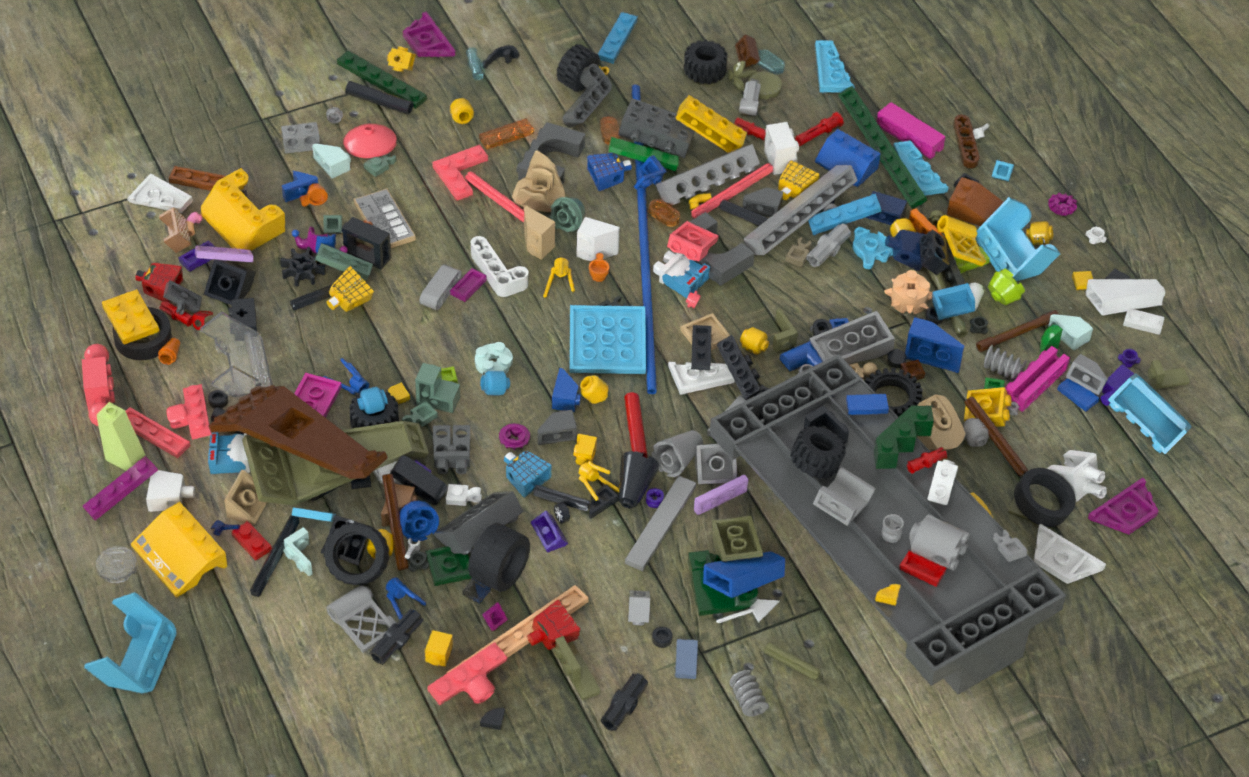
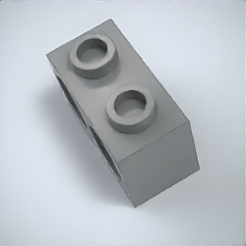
[281,122,320,154]

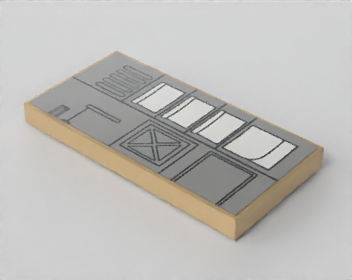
[354,189,416,248]

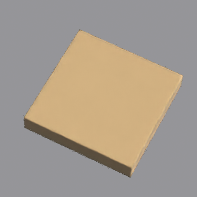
[680,313,730,350]

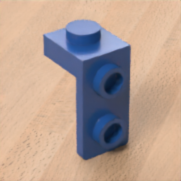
[634,155,667,189]

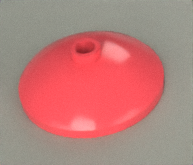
[343,124,397,158]

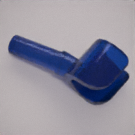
[210,520,240,536]

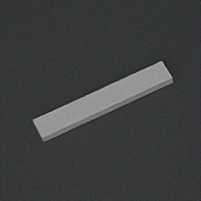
[625,476,696,571]

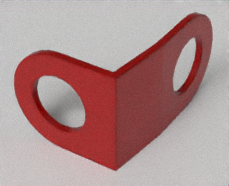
[192,311,213,330]

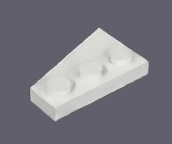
[668,362,735,395]

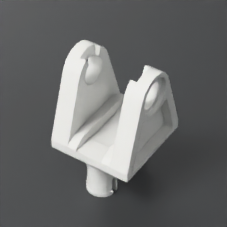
[1047,450,1107,502]

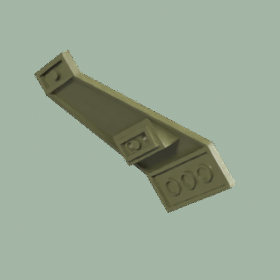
[242,421,429,506]

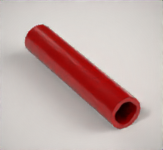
[624,392,648,458]

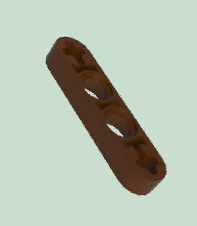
[953,115,979,169]

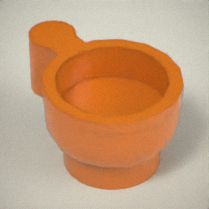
[300,183,328,207]
[589,253,609,282]

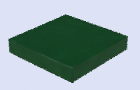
[425,546,472,586]

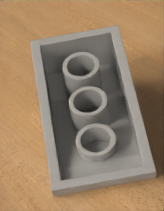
[810,311,895,364]

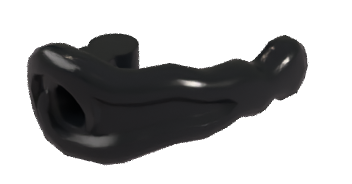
[481,45,519,69]

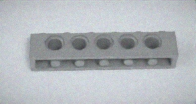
[656,144,760,205]

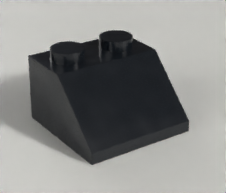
[203,259,256,305]

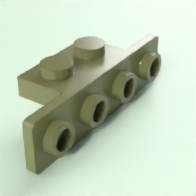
[553,636,601,700]

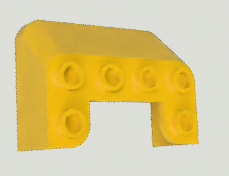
[201,168,285,251]

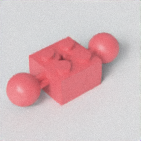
[82,344,115,427]

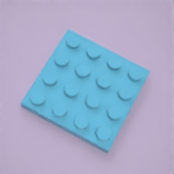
[570,305,646,374]

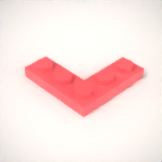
[432,145,488,201]

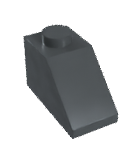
[742,188,783,217]
[537,410,577,445]

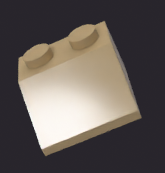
[524,206,555,260]

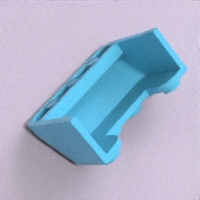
[975,197,1060,282]
[1108,373,1192,454]

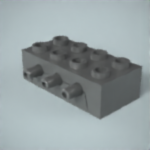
[618,98,695,158]

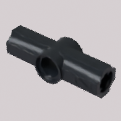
[369,609,424,665]
[601,673,648,731]

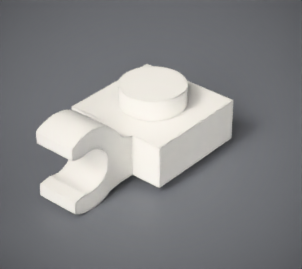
[446,484,482,506]

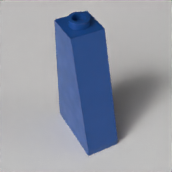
[703,551,785,598]

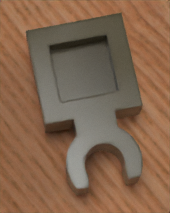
[785,237,811,267]

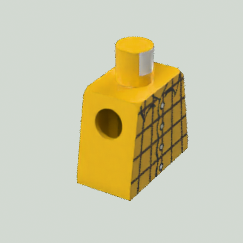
[778,160,820,200]
[327,266,374,312]

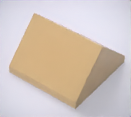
[224,470,267,525]

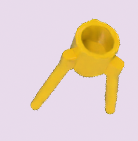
[543,258,575,298]
[578,461,619,501]

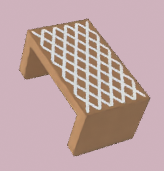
[159,207,191,253]

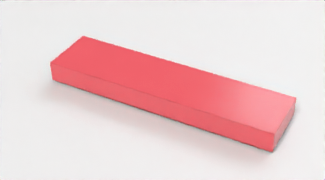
[125,407,190,458]

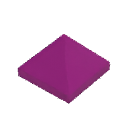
[482,603,508,631]

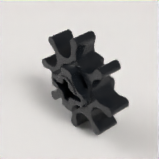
[280,247,326,286]

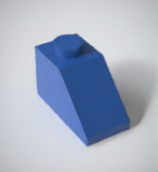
[552,368,581,413]

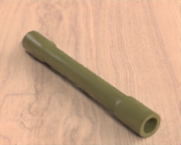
[928,270,968,338]

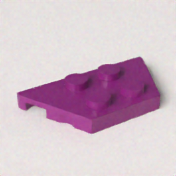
[403,12,456,57]
[1088,478,1158,535]

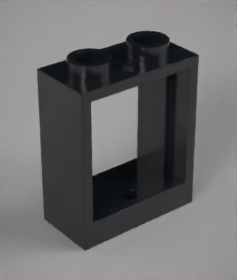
[342,217,391,270]

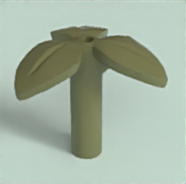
[728,61,757,91]

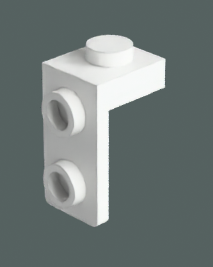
[928,460,958,505]

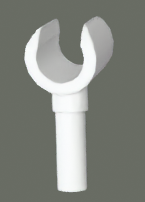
[973,124,989,139]
[405,538,420,559]

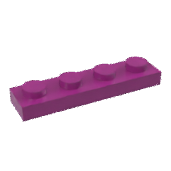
[82,456,158,521]

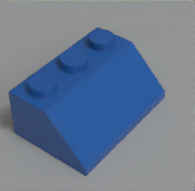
[815,129,881,187]

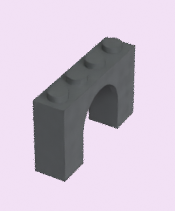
[517,122,586,185]
[673,212,754,286]

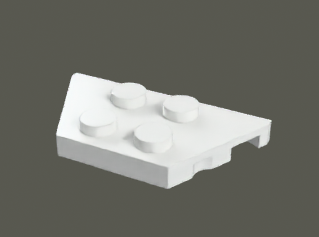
[1034,524,1106,584]

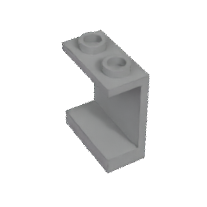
[813,467,876,526]

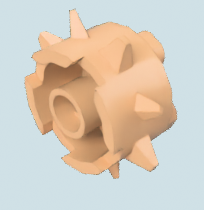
[884,270,932,314]

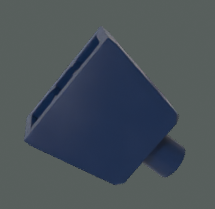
[885,229,924,271]

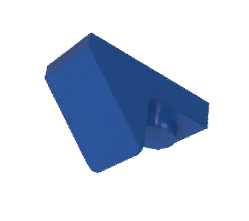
[282,171,318,202]

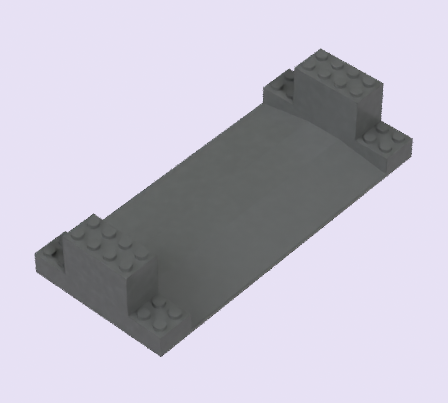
[710,354,1066,695]

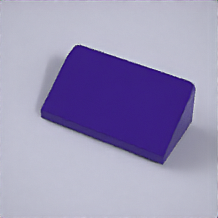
[530,510,568,552]

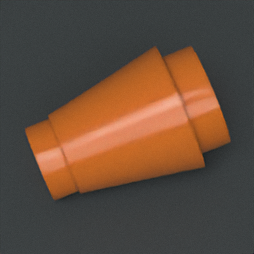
[158,338,180,365]

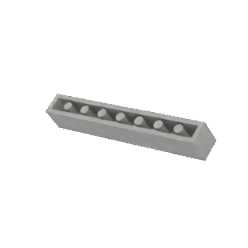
[743,165,858,255]

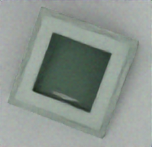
[324,215,343,234]

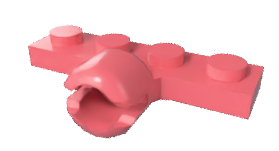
[166,384,212,440]
[427,642,507,705]

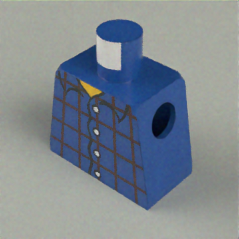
[587,153,632,191]

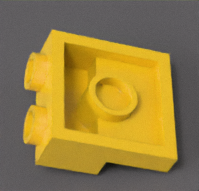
[964,387,1012,427]

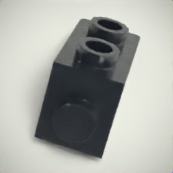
[804,406,849,444]

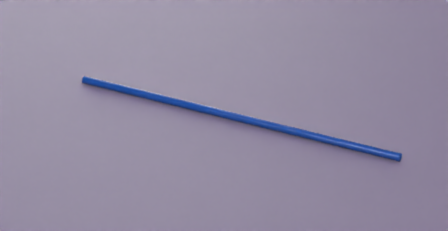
[632,85,657,394]

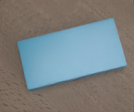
[292,508,336,522]

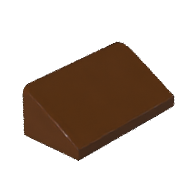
[735,34,760,68]

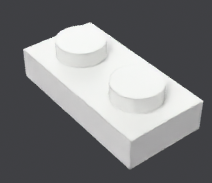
[1123,309,1164,335]

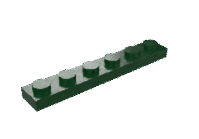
[337,50,427,109]

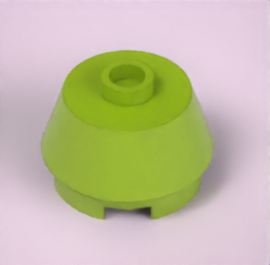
[988,268,1025,305]

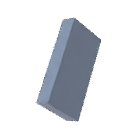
[675,639,698,679]

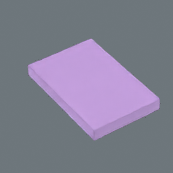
[195,245,253,262]

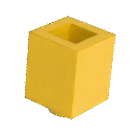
[425,630,453,667]

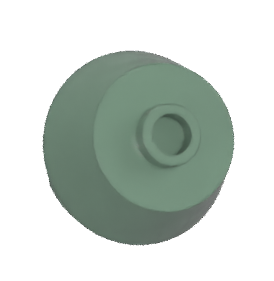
[549,197,585,232]

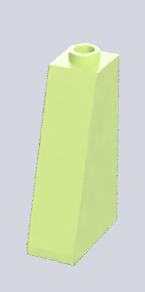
[96,402,146,471]

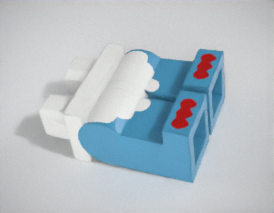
[653,251,710,298]
[208,432,250,474]

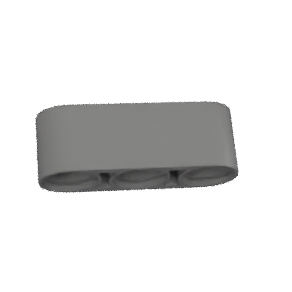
[419,264,461,311]

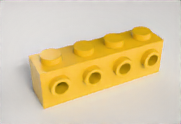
[675,95,747,153]

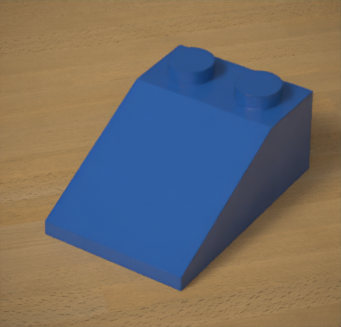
[905,317,964,373]

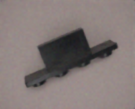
[717,335,761,400]

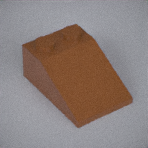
[947,177,1004,226]

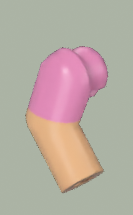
[186,212,202,237]

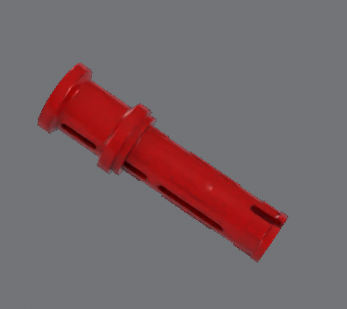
[795,112,844,146]

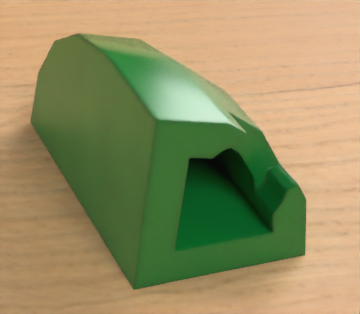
[1040,324,1063,353]

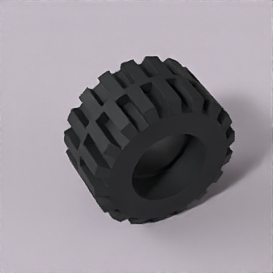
[684,40,728,84]
[556,44,600,92]
[349,389,399,429]
[790,426,846,478]

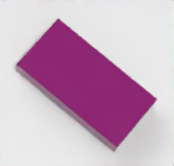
[450,268,487,302]

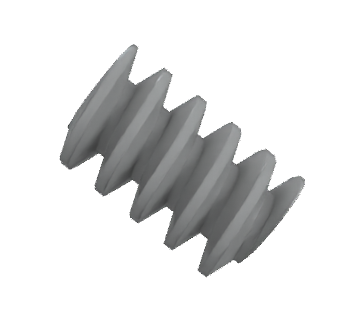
[984,345,1027,381]
[730,670,769,717]

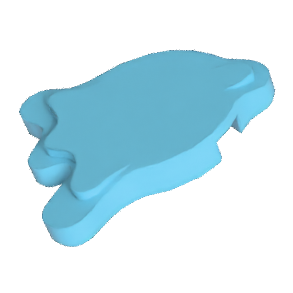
[853,227,893,269]

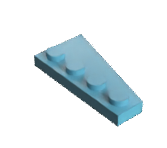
[815,40,855,92]
[893,141,948,195]

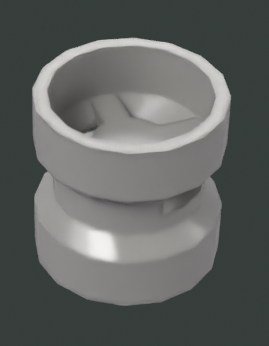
[881,514,904,543]

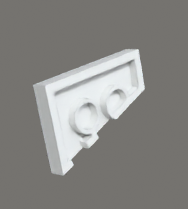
[127,173,193,213]

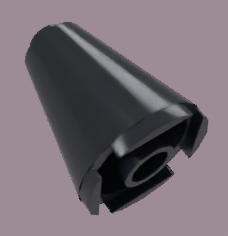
[618,451,660,509]

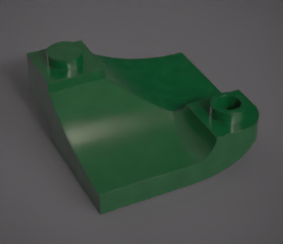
[688,550,758,616]

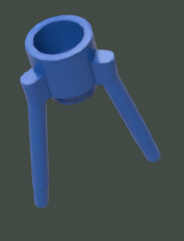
[323,358,370,395]
[386,578,426,620]

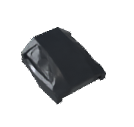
[320,515,369,566]

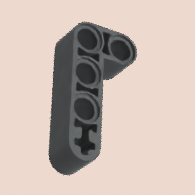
[563,64,612,128]

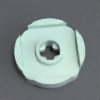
[475,342,513,374]

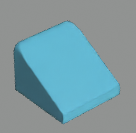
[992,160,1014,182]

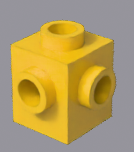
[387,46,416,72]

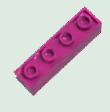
[877,102,946,160]
[1005,346,1070,412]

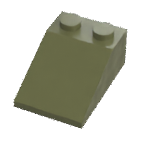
[712,516,763,561]

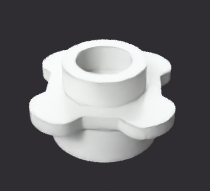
[1086,227,1107,244]

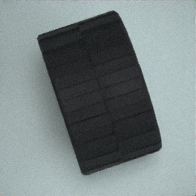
[324,523,390,585]
[468,523,530,592]

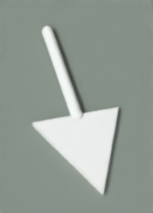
[716,599,780,623]

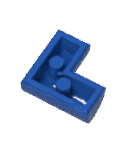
[779,341,823,372]

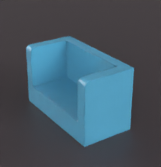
[932,283,975,320]

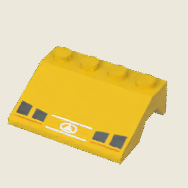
[131,502,228,598]

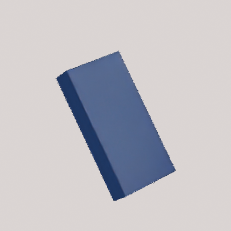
[1057,378,1099,412]
[846,394,889,415]

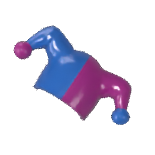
[291,226,348,254]

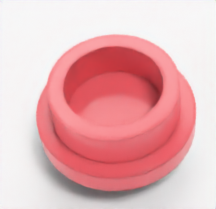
[685,290,701,308]

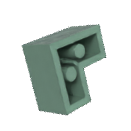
[415,363,460,413]

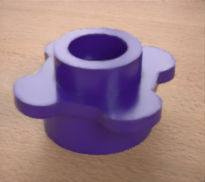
[1118,349,1141,368]

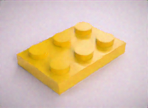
[102,289,159,345]

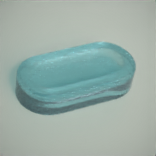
[757,50,785,74]

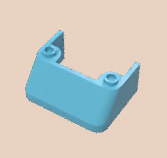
[84,592,176,693]

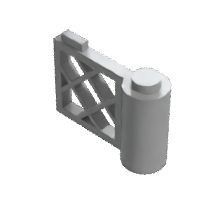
[326,585,397,653]

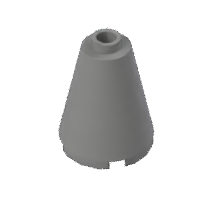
[652,430,703,477]

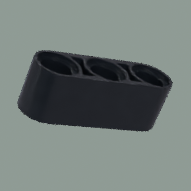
[390,456,448,505]

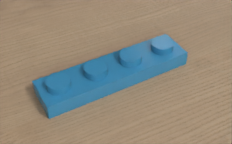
[598,12,637,64]
[808,194,882,235]

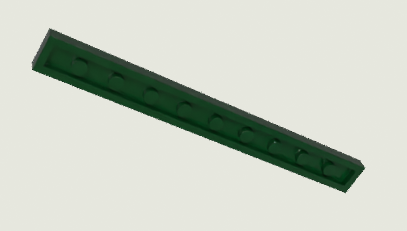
[838,86,928,210]

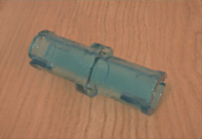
[466,47,484,80]

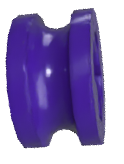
[646,488,664,508]

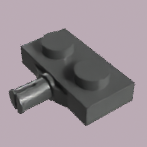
[163,280,202,315]

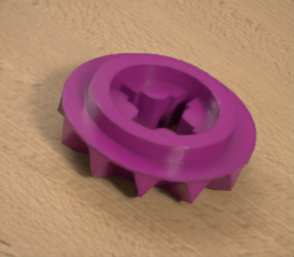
[1048,192,1077,216]
[499,423,530,450]

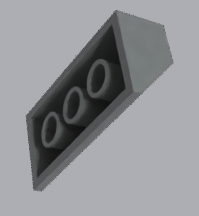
[434,491,524,555]

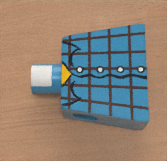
[504,451,552,498]

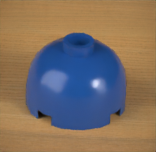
[399,501,439,542]

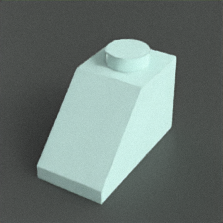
[312,144,351,178]
[1048,314,1093,350]

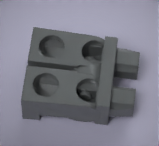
[433,425,471,474]

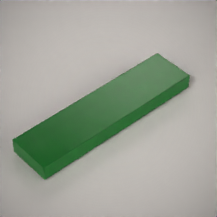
[608,137,679,171]

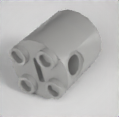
[909,515,970,571]

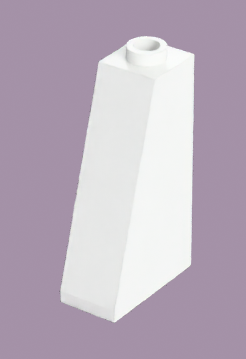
[1086,279,1165,316]

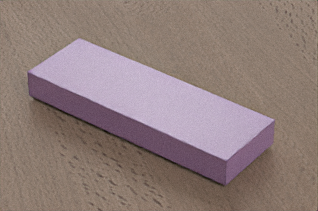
[694,474,748,515]

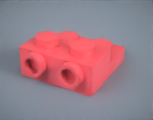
[667,221,719,262]

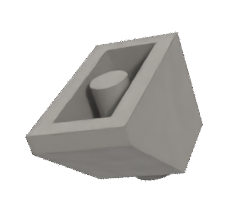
[1066,354,1108,396]
[628,590,650,625]

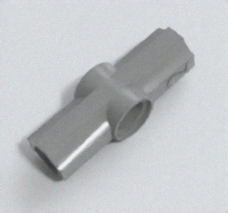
[807,223,851,267]

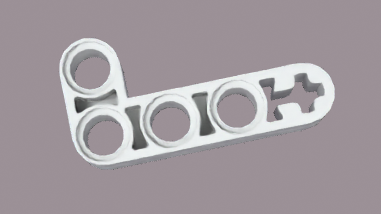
[471,236,529,297]

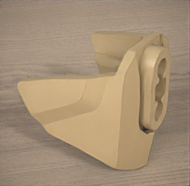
[512,151,565,212]
[917,394,966,450]

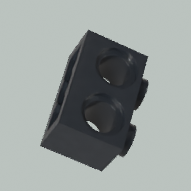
[919,229,950,275]

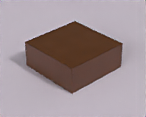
[900,360,925,380]

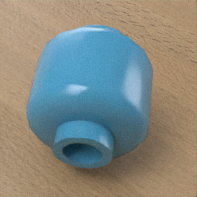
[480,370,510,396]
[357,386,388,414]

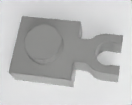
[993,530,1027,562]

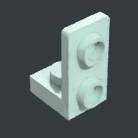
[284,527,312,576]

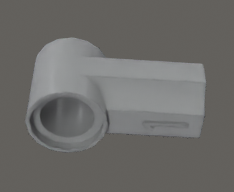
[739,81,761,116]

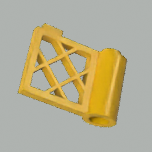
[937,215,986,266]

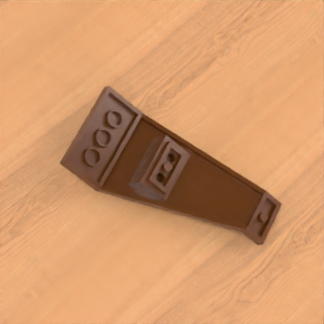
[208,385,388,479]

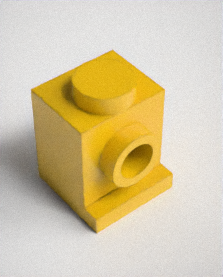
[573,434,597,466]

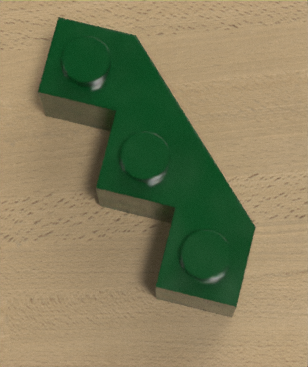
[874,405,934,469]

